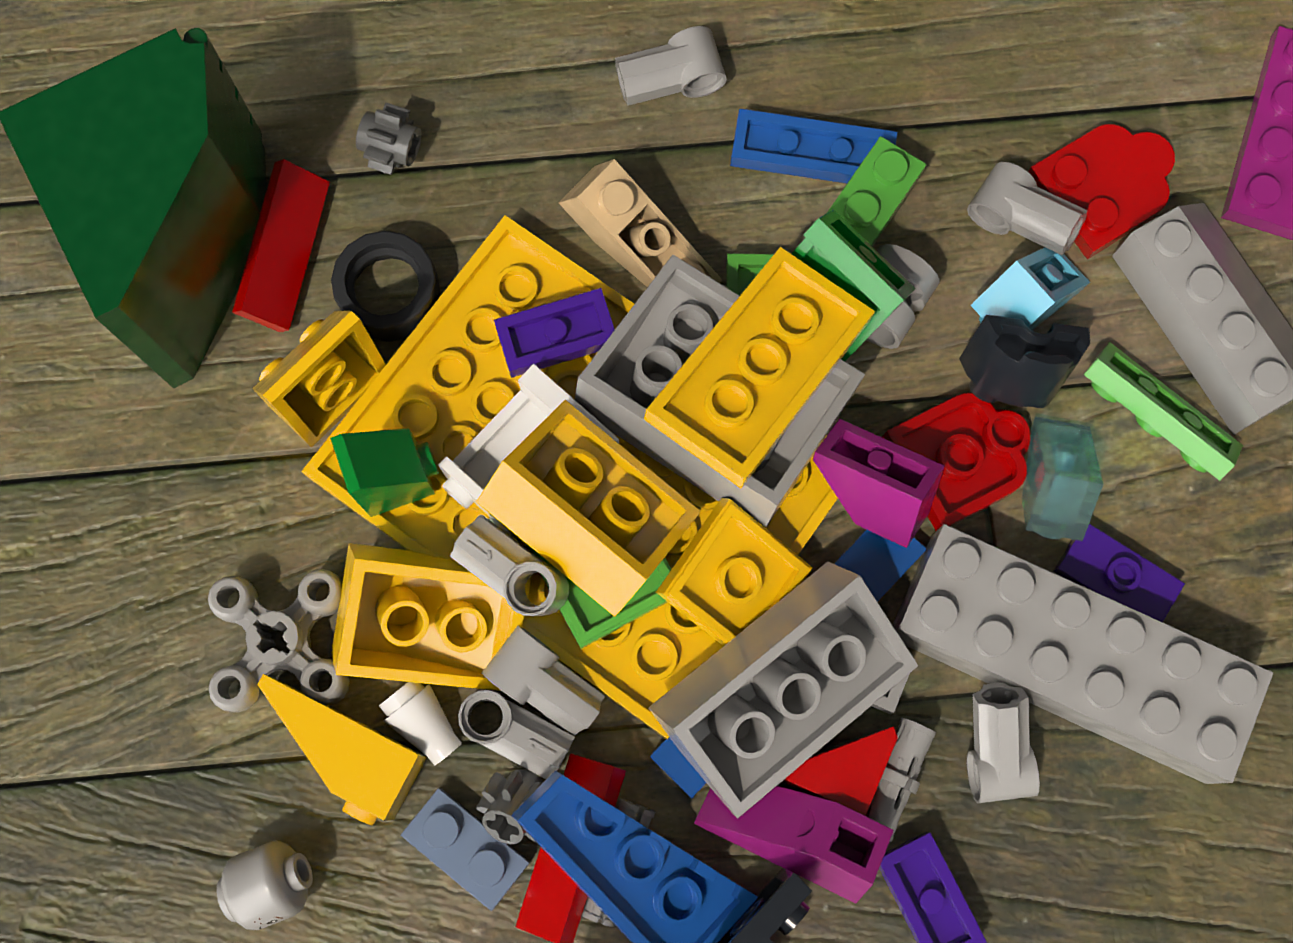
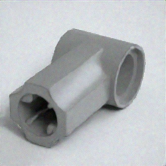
[615,26,727,106]
[967,162,1087,255]
[450,515,569,616]
[482,625,605,736]
[966,682,1040,803]
[458,690,575,780]

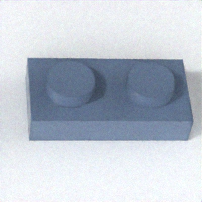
[400,788,531,911]

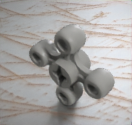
[208,569,350,713]

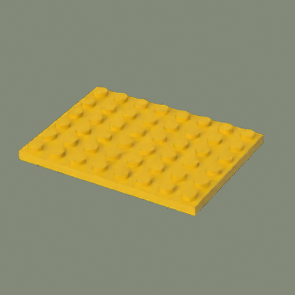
[301,215,838,740]

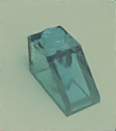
[1022,416,1103,541]

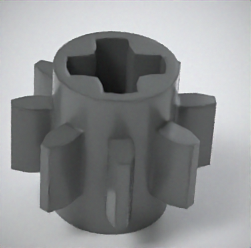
[356,103,422,175]
[476,770,544,844]

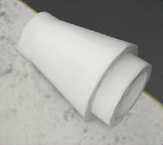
[379,682,462,766]

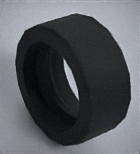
[331,231,441,342]

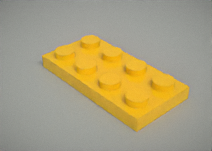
[644,247,875,488]

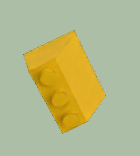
[476,400,701,617]

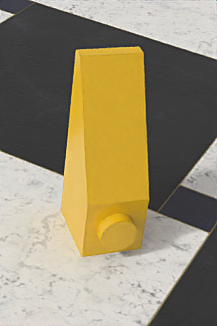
[257,674,427,826]

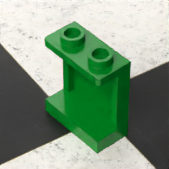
[791,210,916,362]

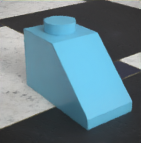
[971,247,1090,330]

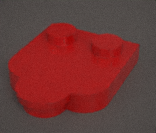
[1028,124,1175,259]
[882,393,1030,531]

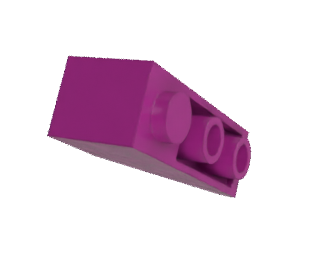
[694,786,894,904]

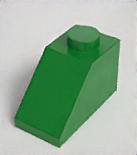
[330,428,439,517]

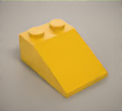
[252,311,386,448]
[331,543,531,691]

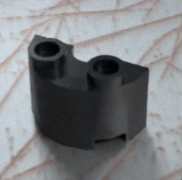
[959,315,1090,408]

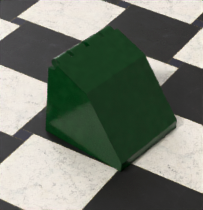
[0,28,267,389]

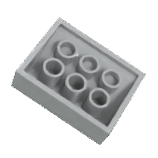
[575,255,865,528]

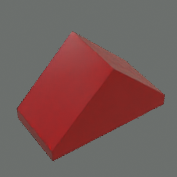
[782,727,898,816]

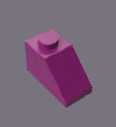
[813,419,945,548]

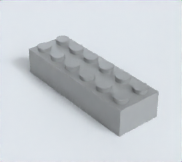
[892,524,1273,784]

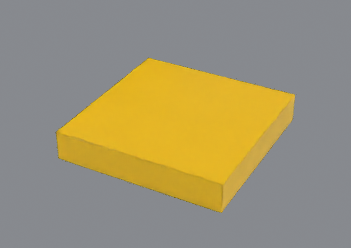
[656,498,812,646]

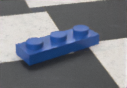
[730,109,897,184]

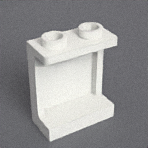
[439,364,619,547]

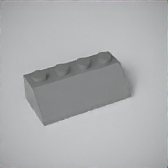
[1112,203,1293,435]
[649,562,918,818]

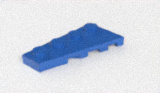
[511,771,758,943]

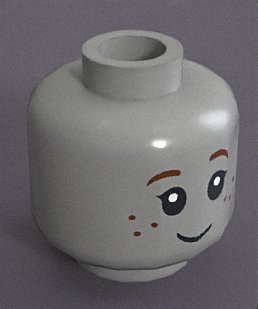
[216,840,313,930]

